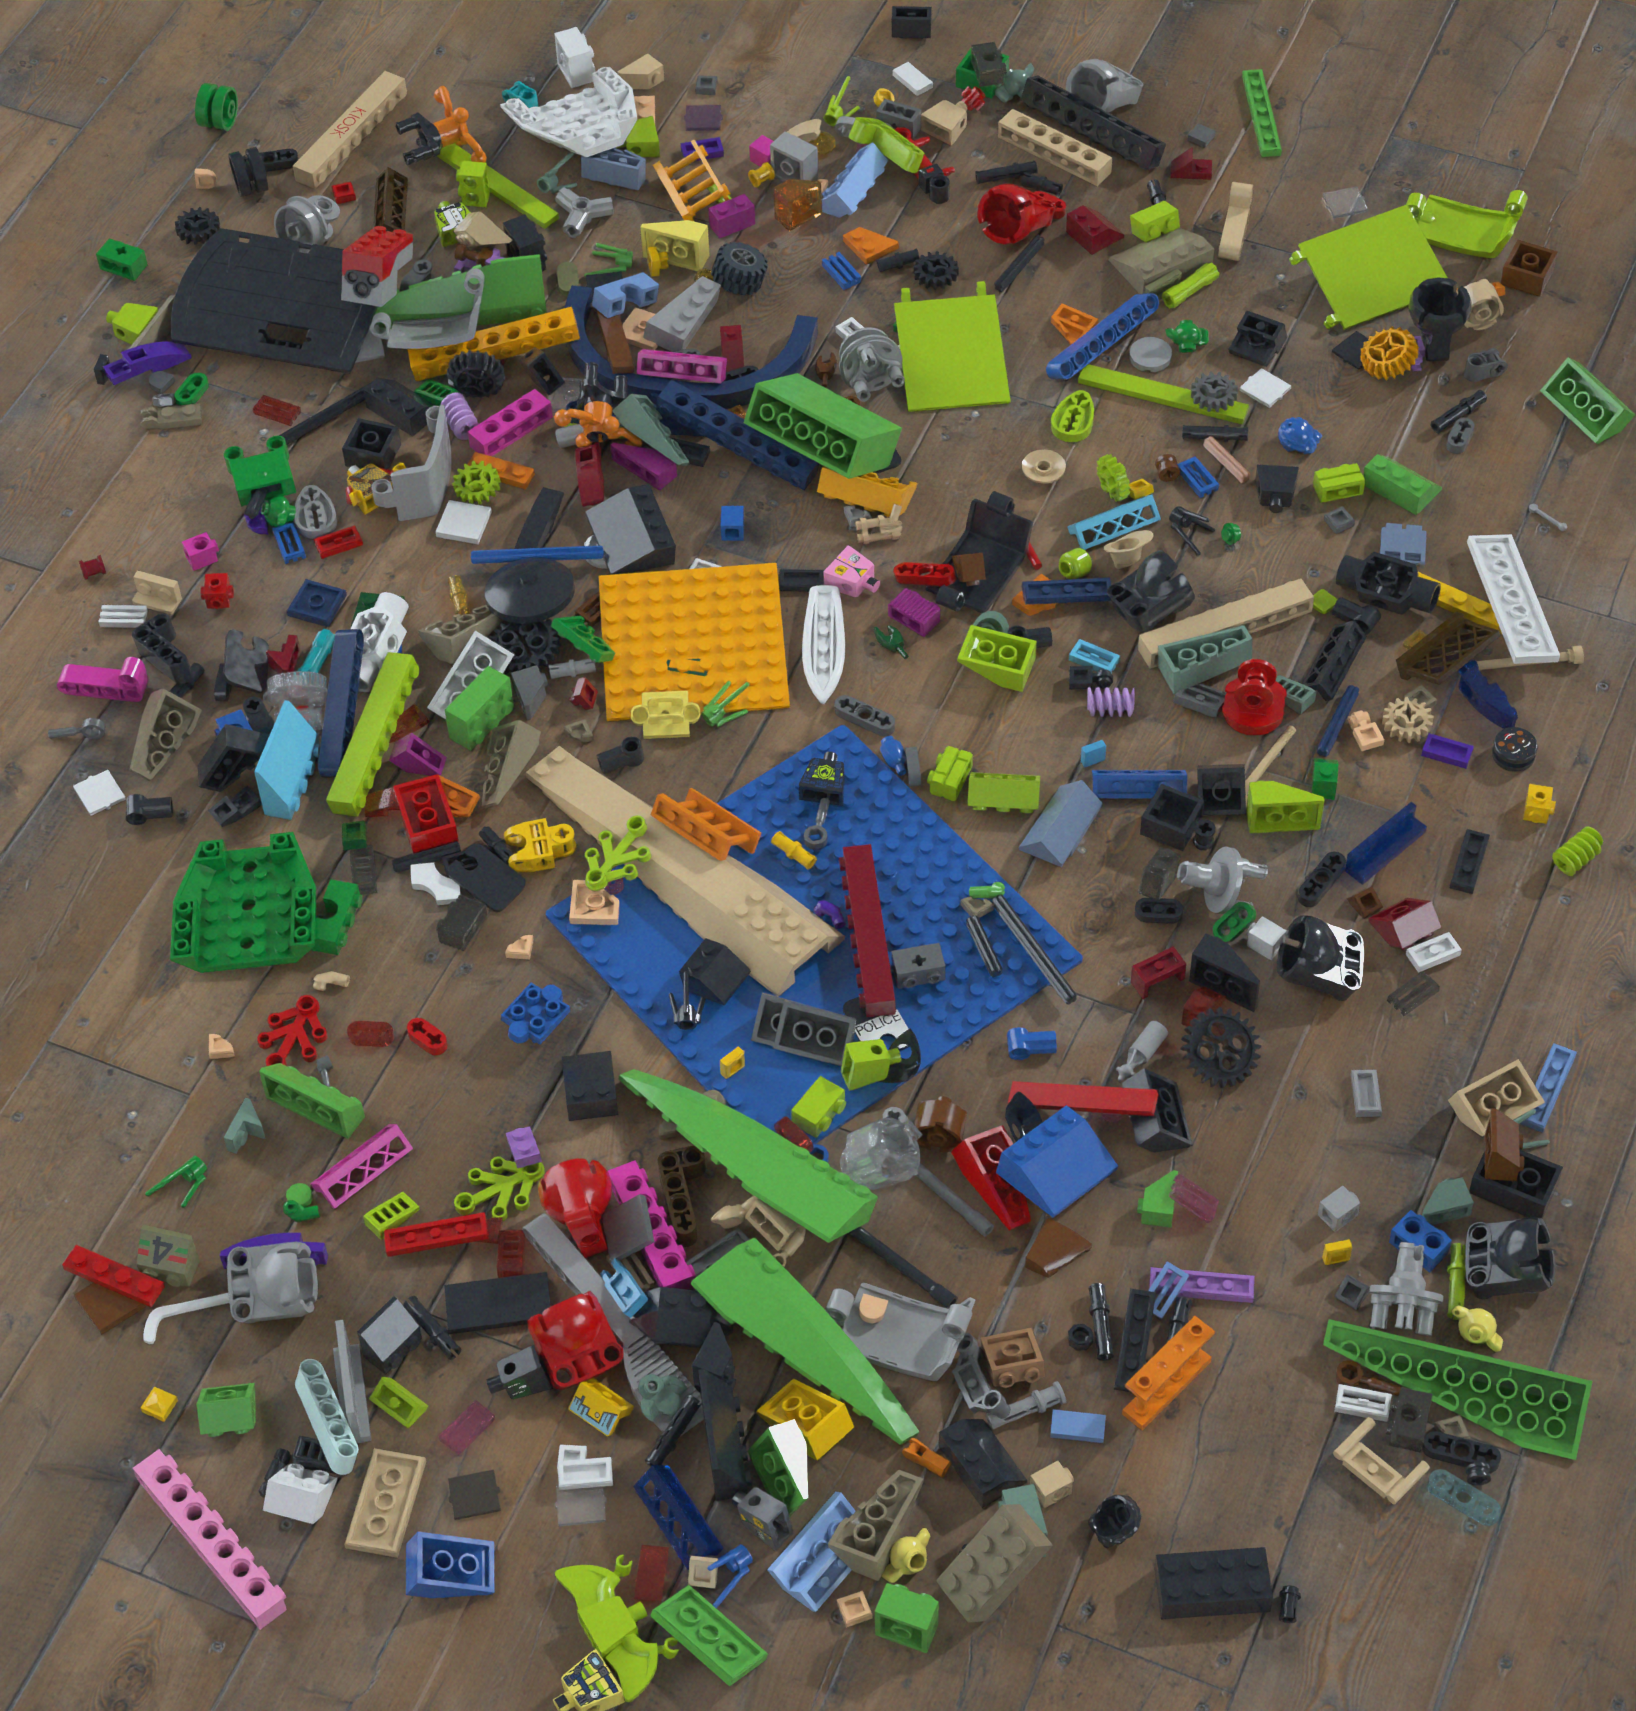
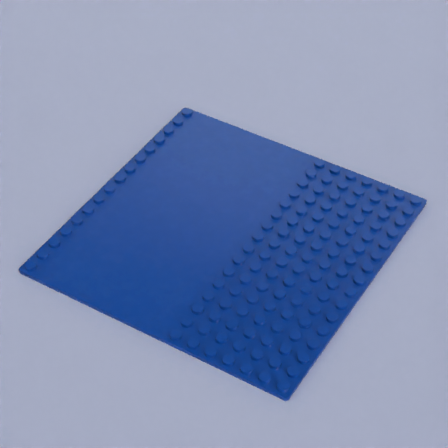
[546,725,1083,1149]

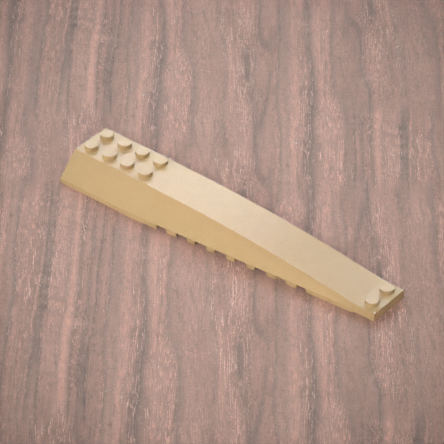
[526,746,845,997]

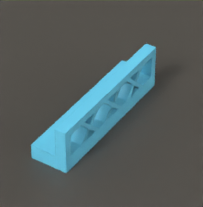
[1067,495,1161,550]

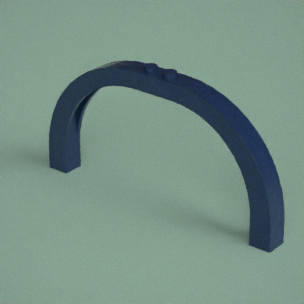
[565,285,818,409]

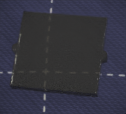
[448,1470,501,1520]

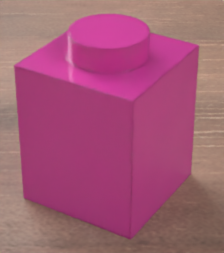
[749,135,774,167]

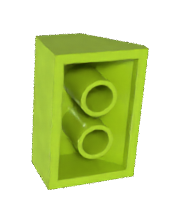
[968,772,1041,813]

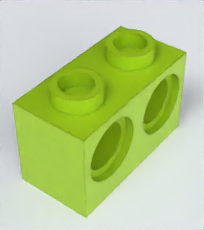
[456,161,490,207]

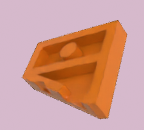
[843,227,899,265]
[1051,303,1099,344]

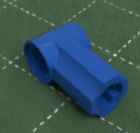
[1007,1027,1057,1060]

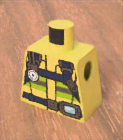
[553,1649,624,1711]

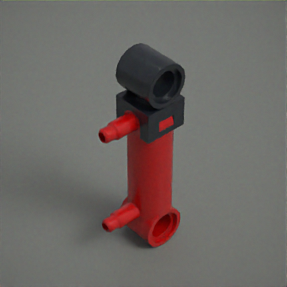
[894,127,955,204]

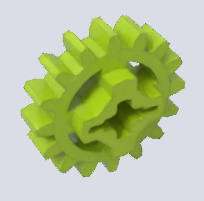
[1096,454,1130,502]
[452,461,501,505]

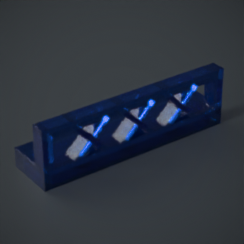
[1345,801,1427,885]
[633,1465,724,1570]

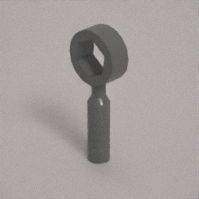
[48,718,106,739]
[804,798,830,850]

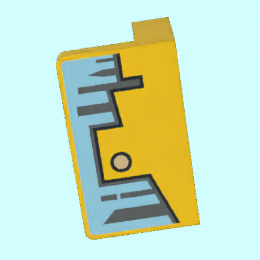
[569,1378,634,1437]

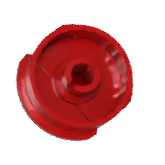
[1222,659,1287,735]

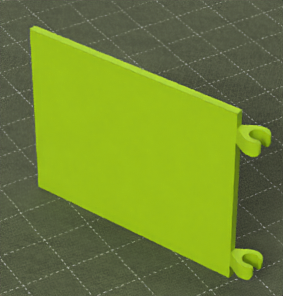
[1289,204,1448,330]
[894,281,1011,412]

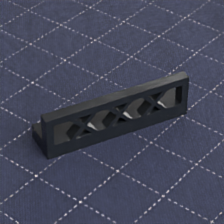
[1302,620,1367,701]

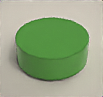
[286,1183,313,1208]

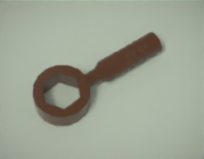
[1336,1360,1401,1396]

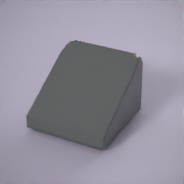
[1334,1275,1370,1310]

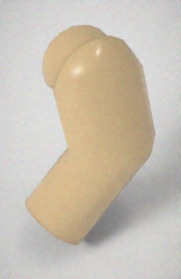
[313,971,350,991]

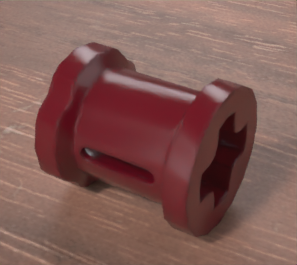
[79,555,106,580]

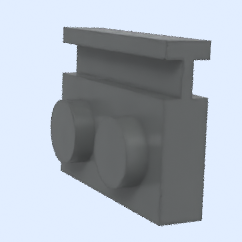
[1173,683,1226,718]

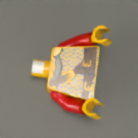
[345,463,406,515]

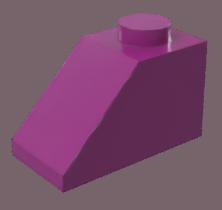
[389,733,447,776]

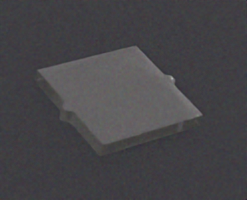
[1323,187,1368,219]
[554,1484,607,1527]

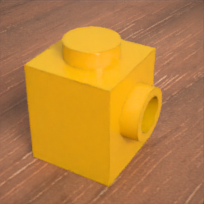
[1523,784,1556,824]

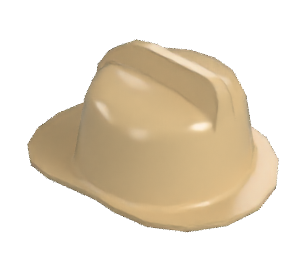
[1104,530,1154,569]

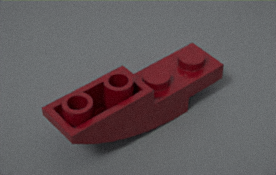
[575,441,604,507]

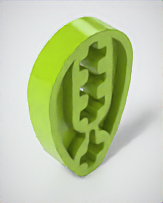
[1051,390,1094,442]

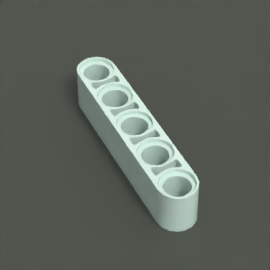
[295,1359,359,1475]

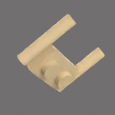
[1333,1417,1430,1504]

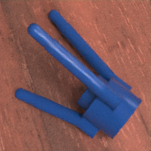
[708,1544,753,1608]

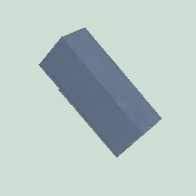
[1019,780,1102,867]

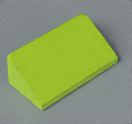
[369,1377,428,1428]

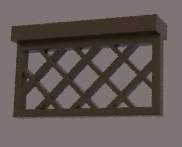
[1396,612,1500,685]

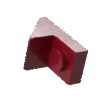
[1170,147,1212,180]
[266,635,300,685]

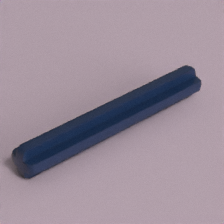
[1317,685,1359,757]

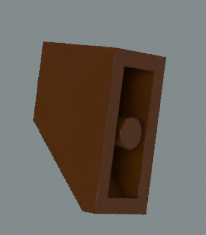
[952,552,986,586]

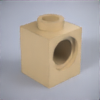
[1030,1461,1074,1508]

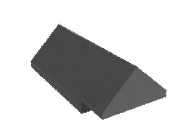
[751,993,856,1066]

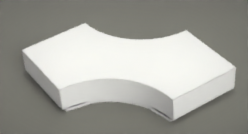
[411,863,461,905]

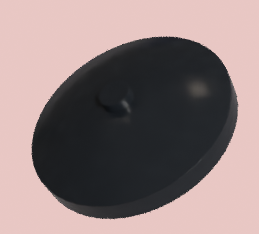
[485,558,575,623]

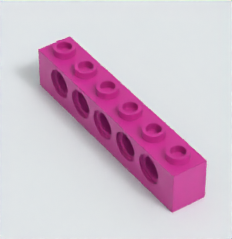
[608,1160,696,1290]

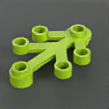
[585,815,652,891]
[454,1157,545,1223]

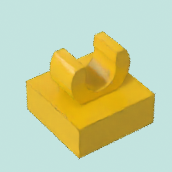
[647,246,669,277]

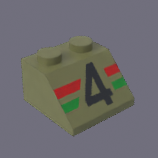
[136,1225,200,1287]

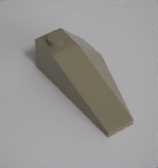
[481,720,541,808]

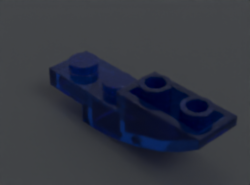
[1458,659,1518,729]

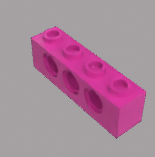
[637,349,727,383]
[468,389,553,456]

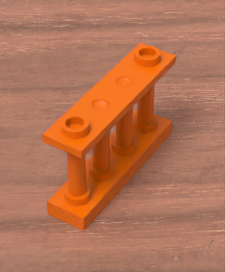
[650,788,761,861]
[1122,1316,1215,1431]

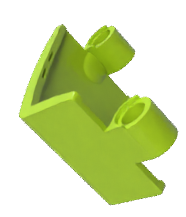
[1406,190,1528,258]

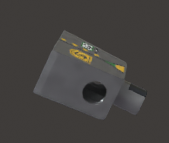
[732,1488,794,1551]

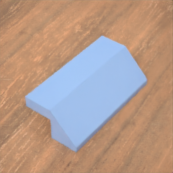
[768,1492,856,1612]

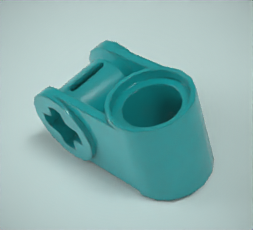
[502,81,539,108]

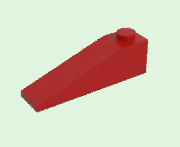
[951,1125,1031,1231]

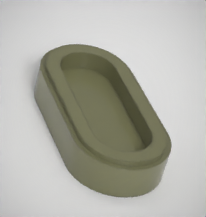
[556,262,579,296]

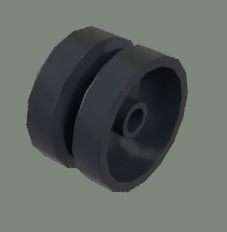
[228,147,269,197]

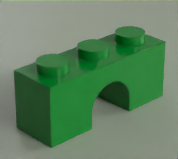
[311,879,363,955]

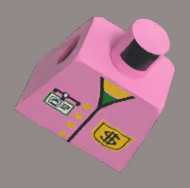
[824,546,880,597]

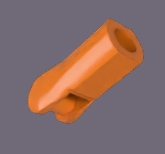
[902,1438,951,1478]

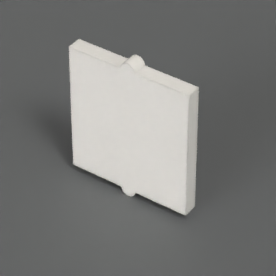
[1239,368,1291,408]
[73,770,126,816]

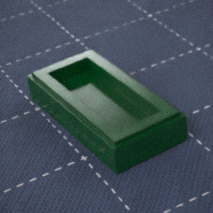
[342,820,367,851]

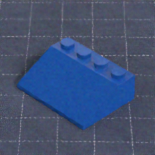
[996,1105,1118,1218]

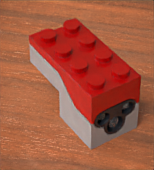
[341,226,413,307]

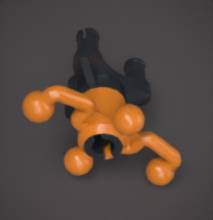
[395,86,487,166]
[554,362,643,448]

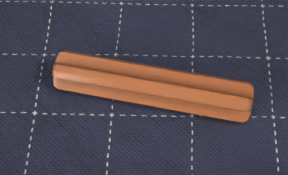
[1203,436,1251,483]

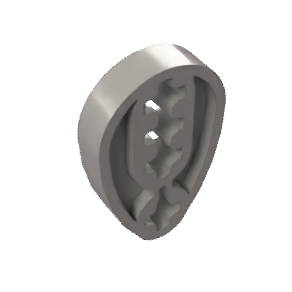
[294,485,337,539]

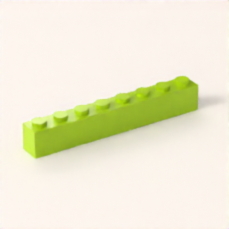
[326,652,419,817]

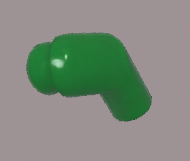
[283,1200,320,1222]

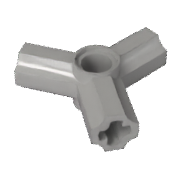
[555,187,614,238]

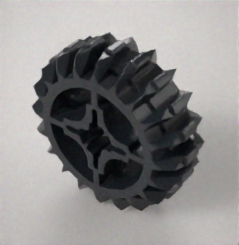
[447,349,505,398]

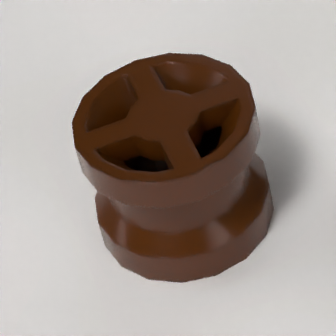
[1155,454,1180,482]

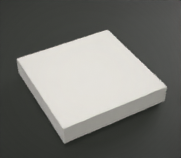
[436,500,492,544]

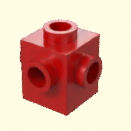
[200,573,234,609]

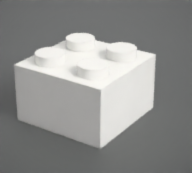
[554,27,595,88]

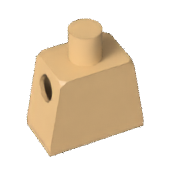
[921,100,968,146]

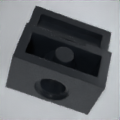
[1228,310,1288,367]

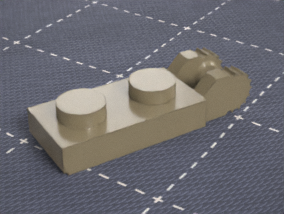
[141,404,202,429]

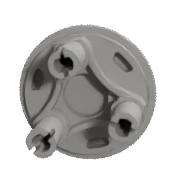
[839,327,905,402]

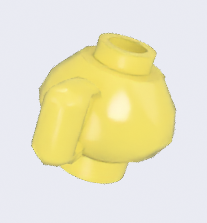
[1452,1305,1503,1352]
[882,1528,930,1583]

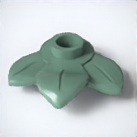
[638,1374,687,1421]

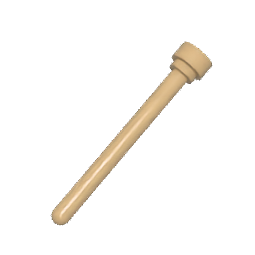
[1472,645,1584,670]

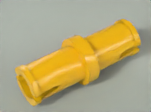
[771,831,817,870]

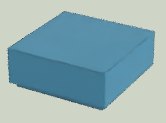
[1081,740,1106,768]

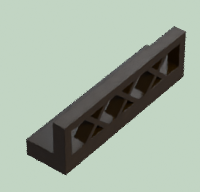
[373,167,408,232]

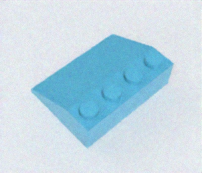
[254,700,321,820]

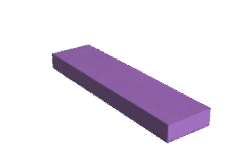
[1149,1267,1255,1303]

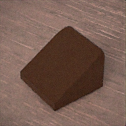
[1347,886,1383,918]

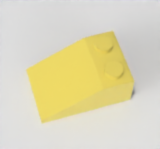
[640,220,710,272]

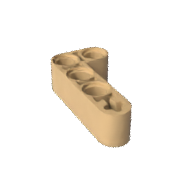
[1218,182,1253,261]

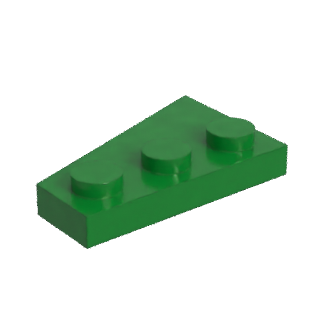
[551,616,615,663]

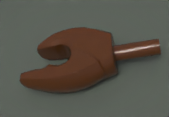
[815,352,837,388]

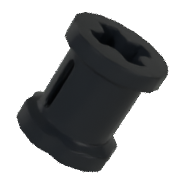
[1193,819,1216,851]

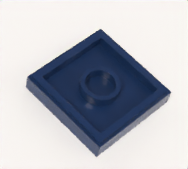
[287,579,347,627]

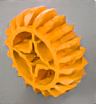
[1360,326,1419,381]

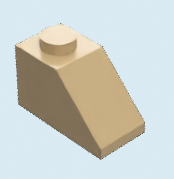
[617,54,664,89]

